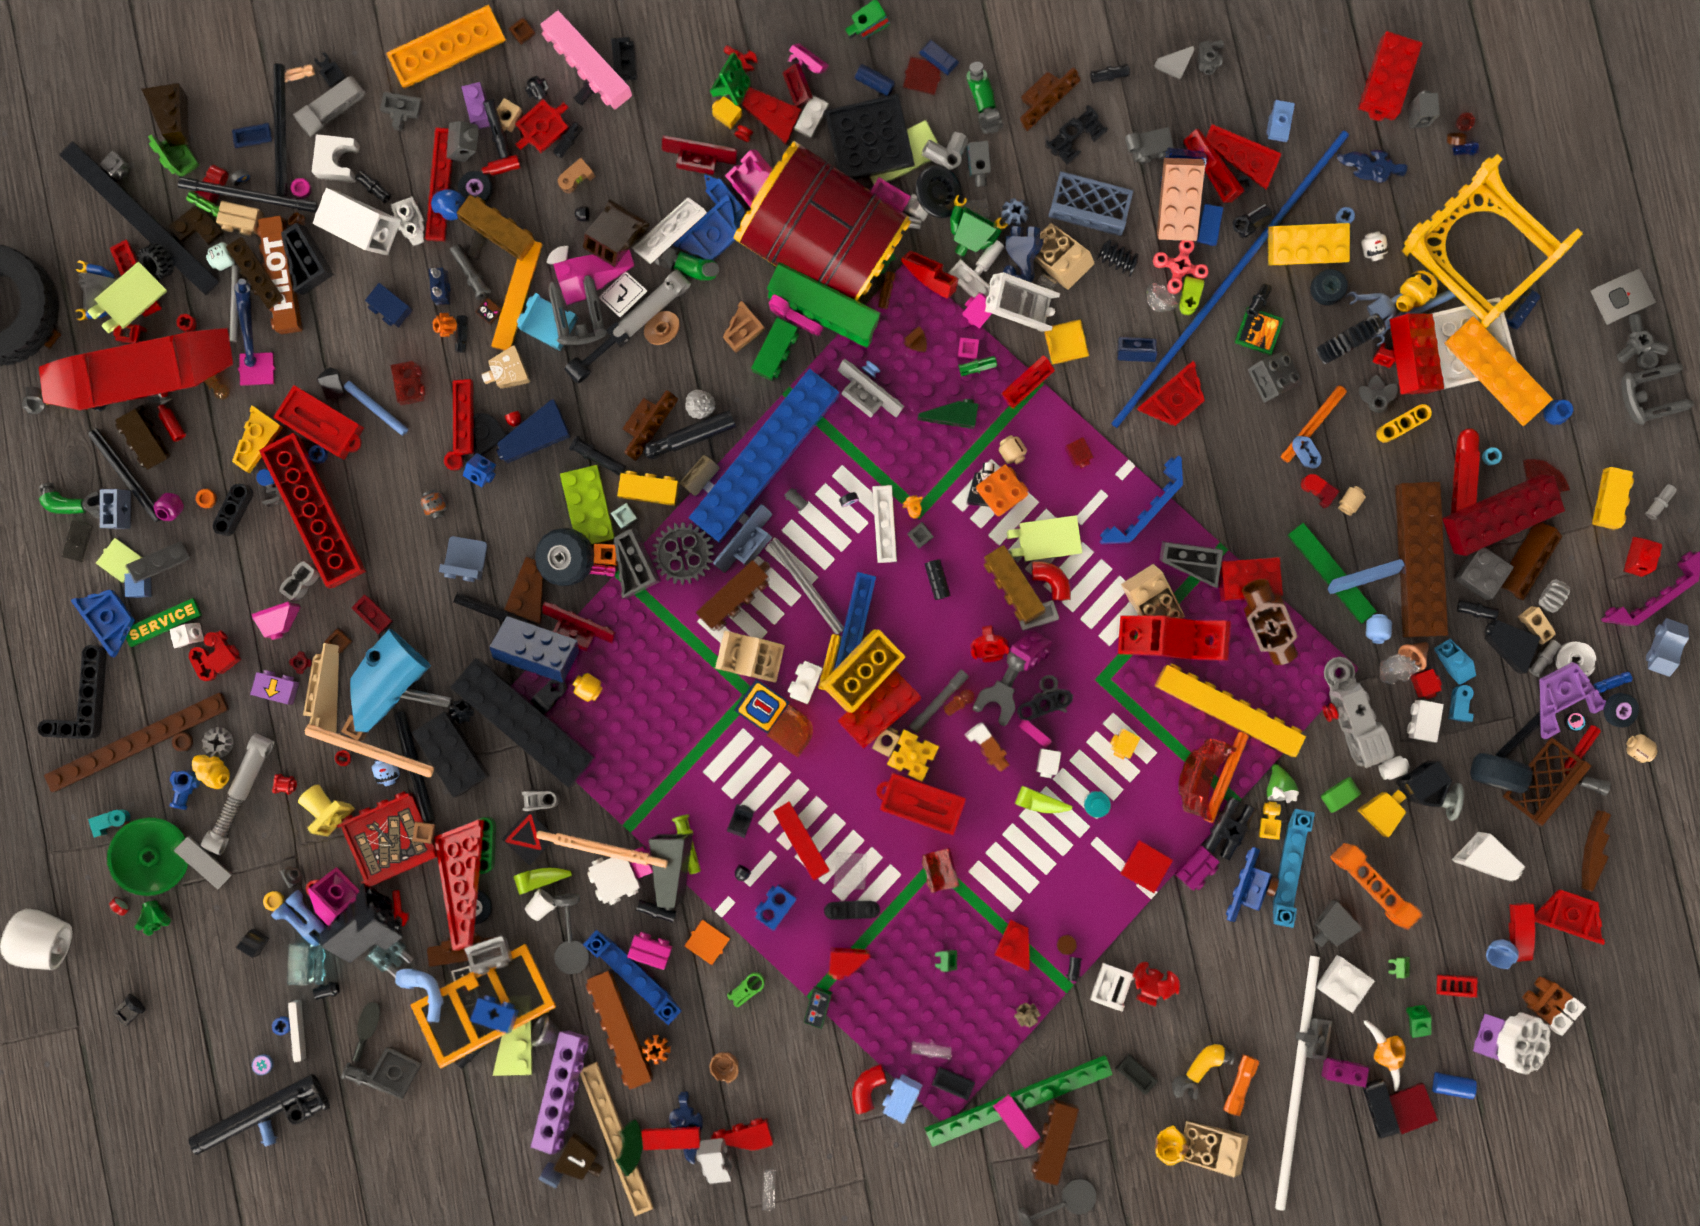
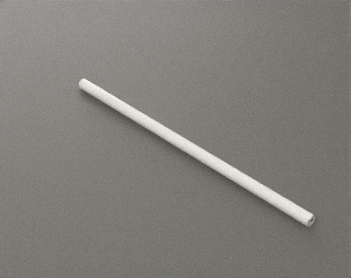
[1275,955,1320,1210]

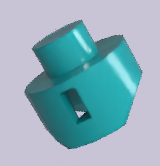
[1084,791,1111,818]

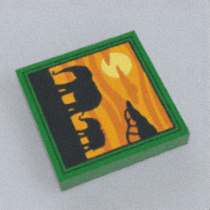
[1234,306,1284,355]

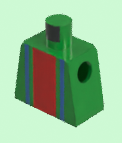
[845,0,890,39]

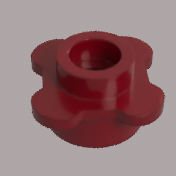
[289,651,312,674]

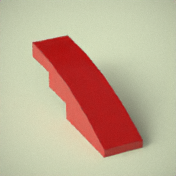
[110,239,162,317]
[773,801,830,881]

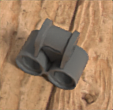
[1031,675,1074,713]

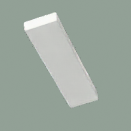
[873,485,897,563]

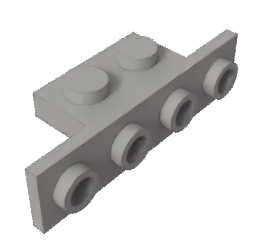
[837,358,904,418]

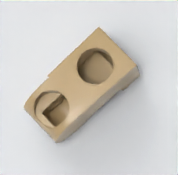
[1517,606,1556,645]

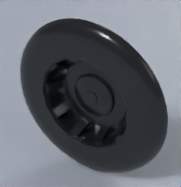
[916,166,963,218]

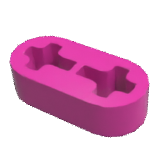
[1018,720,1052,749]

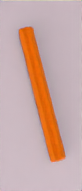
[1281,385,1347,463]
[1203,732,1249,823]

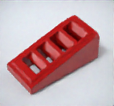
[1436,974,1478,998]

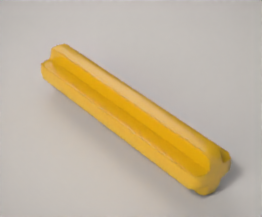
[818,634,841,691]

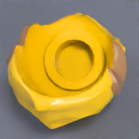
[1155,1126,1188,1166]

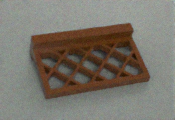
[1502,737,1591,826]

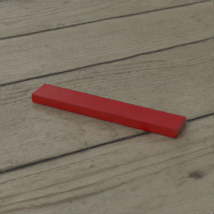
[425,127,453,242]

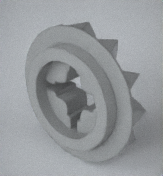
[201,727,233,758]

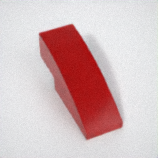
[901,250,959,299]
[1508,903,1535,962]

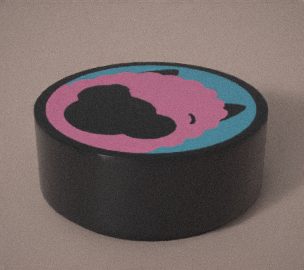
[1564,712,1586,731]

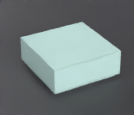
[611,503,638,530]

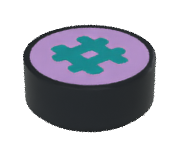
[839,492,859,507]

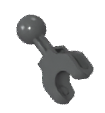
[973,650,1026,726]

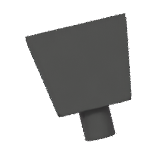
[447,121,479,162]
[1313,900,1363,947]

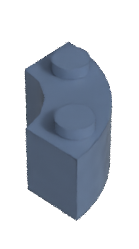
[1646,618,1689,677]

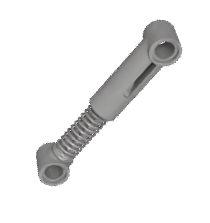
[201,733,274,855]

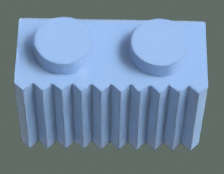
[882,1074,922,1123]

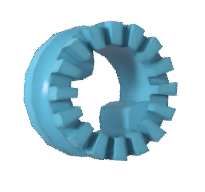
[1482,447,1502,466]

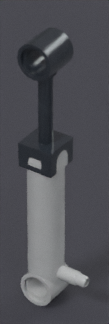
[564,269,691,384]

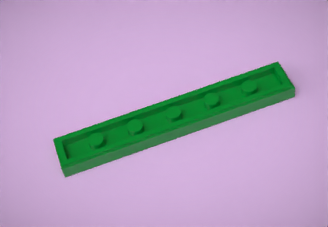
[1287,523,1377,624]

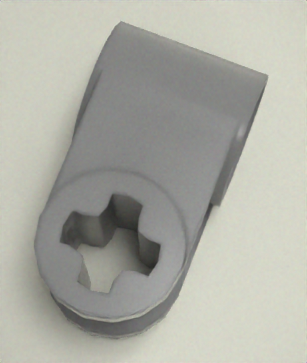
[522,790,560,811]

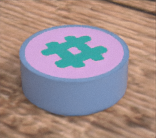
[252,1054,273,1075]

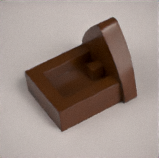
[904,326,927,352]

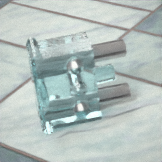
[365,941,413,978]

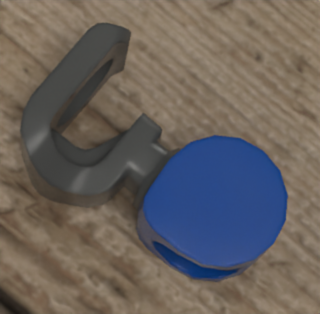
[256,469,284,507]

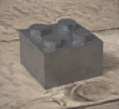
[1454,547,1514,600]

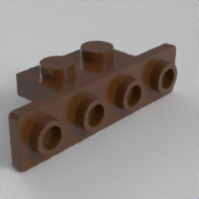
[1020,67,1080,131]
[622,390,678,461]
[427,933,504,967]

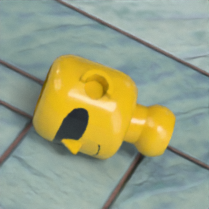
[1396,270,1438,312]

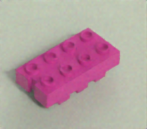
[726,149,773,208]

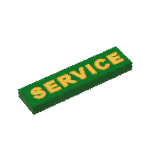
[126,598,202,647]

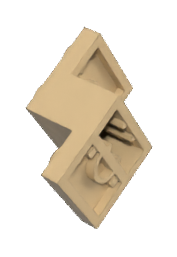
[716,631,785,683]

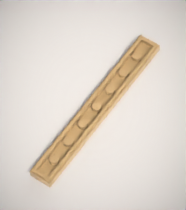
[580,1061,654,1216]

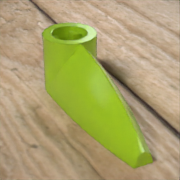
[1015,786,1073,813]
[513,868,572,895]

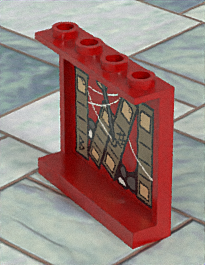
[337,791,437,887]

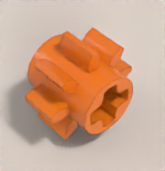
[433,313,457,337]

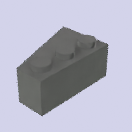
[614,529,661,598]
[1159,541,1223,588]

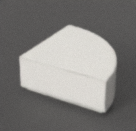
[547,246,569,264]

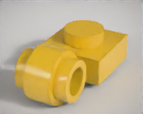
[1259,801,1281,840]

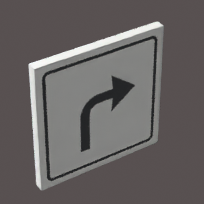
[599,271,647,317]

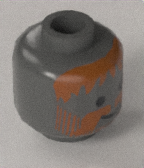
[420,489,448,519]

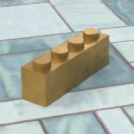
[457,195,535,261]
[983,545,1045,625]

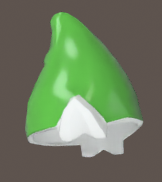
[1267,764,1299,803]

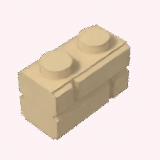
[216,201,264,236]

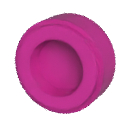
[291,178,311,199]

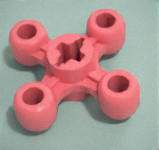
[1153,240,1209,294]

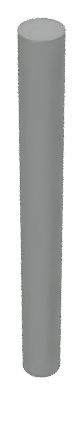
[230,265,240,342]

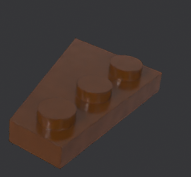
[504,557,544,624]

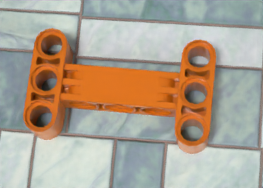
[1330,843,1423,929]

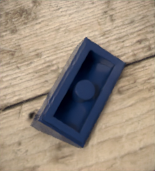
[1117,337,1157,362]

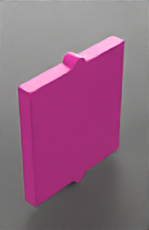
[238,353,276,385]

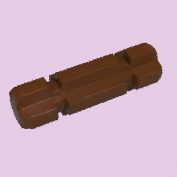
[878,271,895,309]

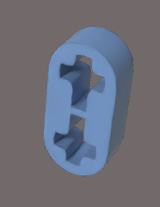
[1292,436,1321,469]

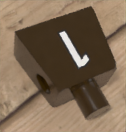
[553,1133,604,1180]

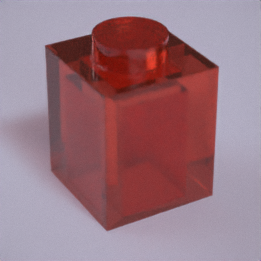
[1064,437,1094,469]

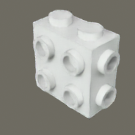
[588,857,641,905]

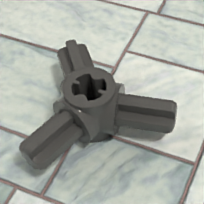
[1616,313,1669,363]

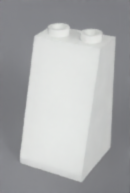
[313,188,401,255]

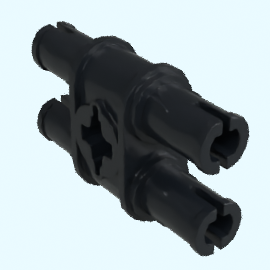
[1204,796,1257,861]

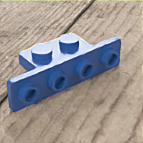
[1226,847,1272,922]

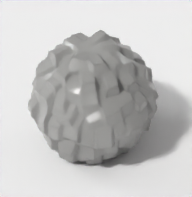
[685,390,715,419]

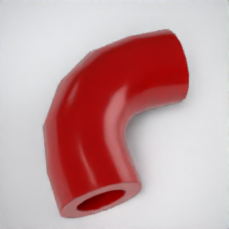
[1032,562,1071,601]
[852,1064,887,1114]

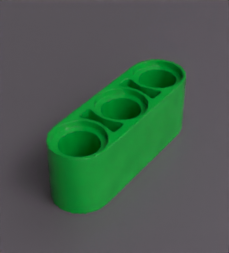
[479,817,496,874]

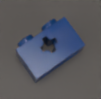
[470,995,519,1033]

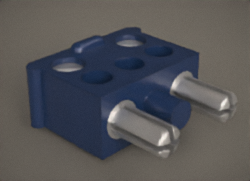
[429,268,451,305]

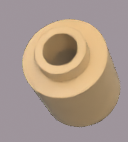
[1338,486,1366,516]

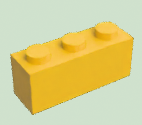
[1592,467,1634,530]
[617,471,679,506]

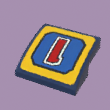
[734,679,790,734]

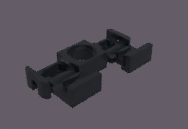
[1045,105,1108,165]

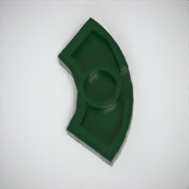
[615,1119,643,1176]

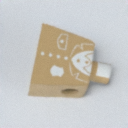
[481,345,531,389]

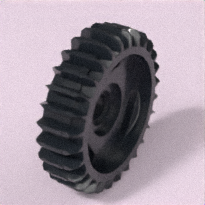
[1316,313,1386,364]

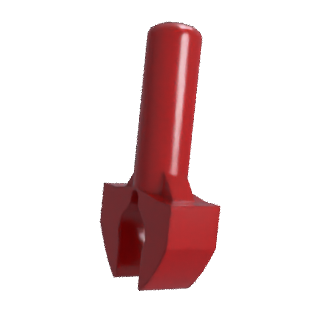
[724,46,758,72]
[392,890,409,927]

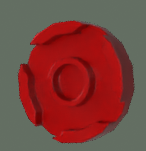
[971,625,1009,662]

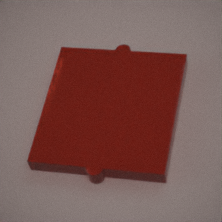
[903,57,941,95]

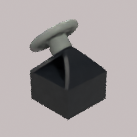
[1396,760,1464,821]

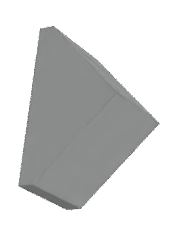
[1155,46,1194,79]

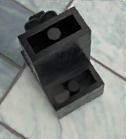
[320,883,403,963]

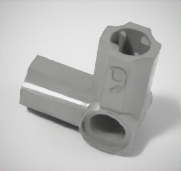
[922,132,969,170]

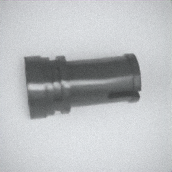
[1578,775,1611,796]

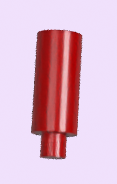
[482,155,521,176]
[157,404,186,442]

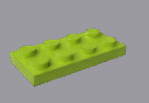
[560,465,615,545]

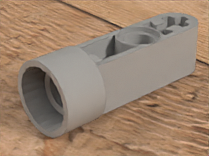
[293,76,365,137]

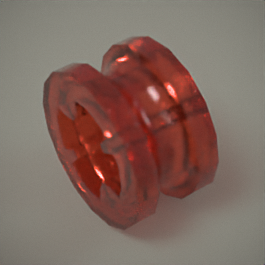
[1456,113,1475,132]

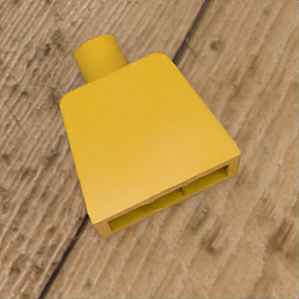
[1357,790,1407,837]

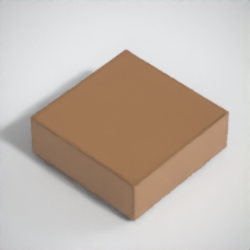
[412,821,436,844]

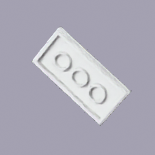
[633,197,707,264]

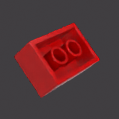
[1219,557,1283,602]

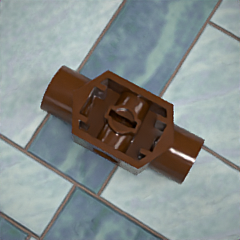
[1242,579,1298,665]

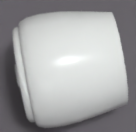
[1,909,72,970]

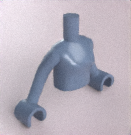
[1345,292,1402,346]

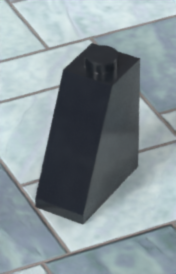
[1484,620,1540,674]

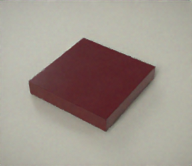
[1389,1082,1438,1134]

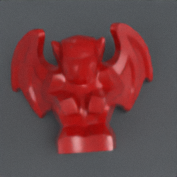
[1132,961,1180,1007]

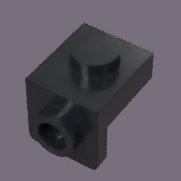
[727,804,754,838]

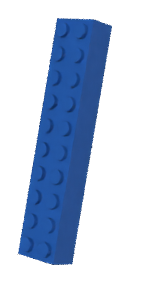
[689,368,840,544]

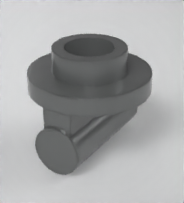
[280,866,301,889]

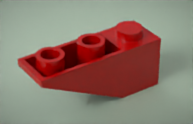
[710,1117,774,1151]

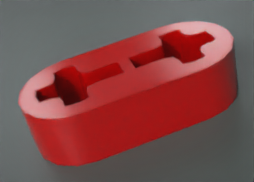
[188,647,217,681]

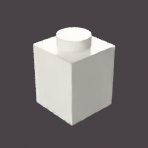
[1036,749,1061,778]

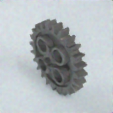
[651,522,714,585]

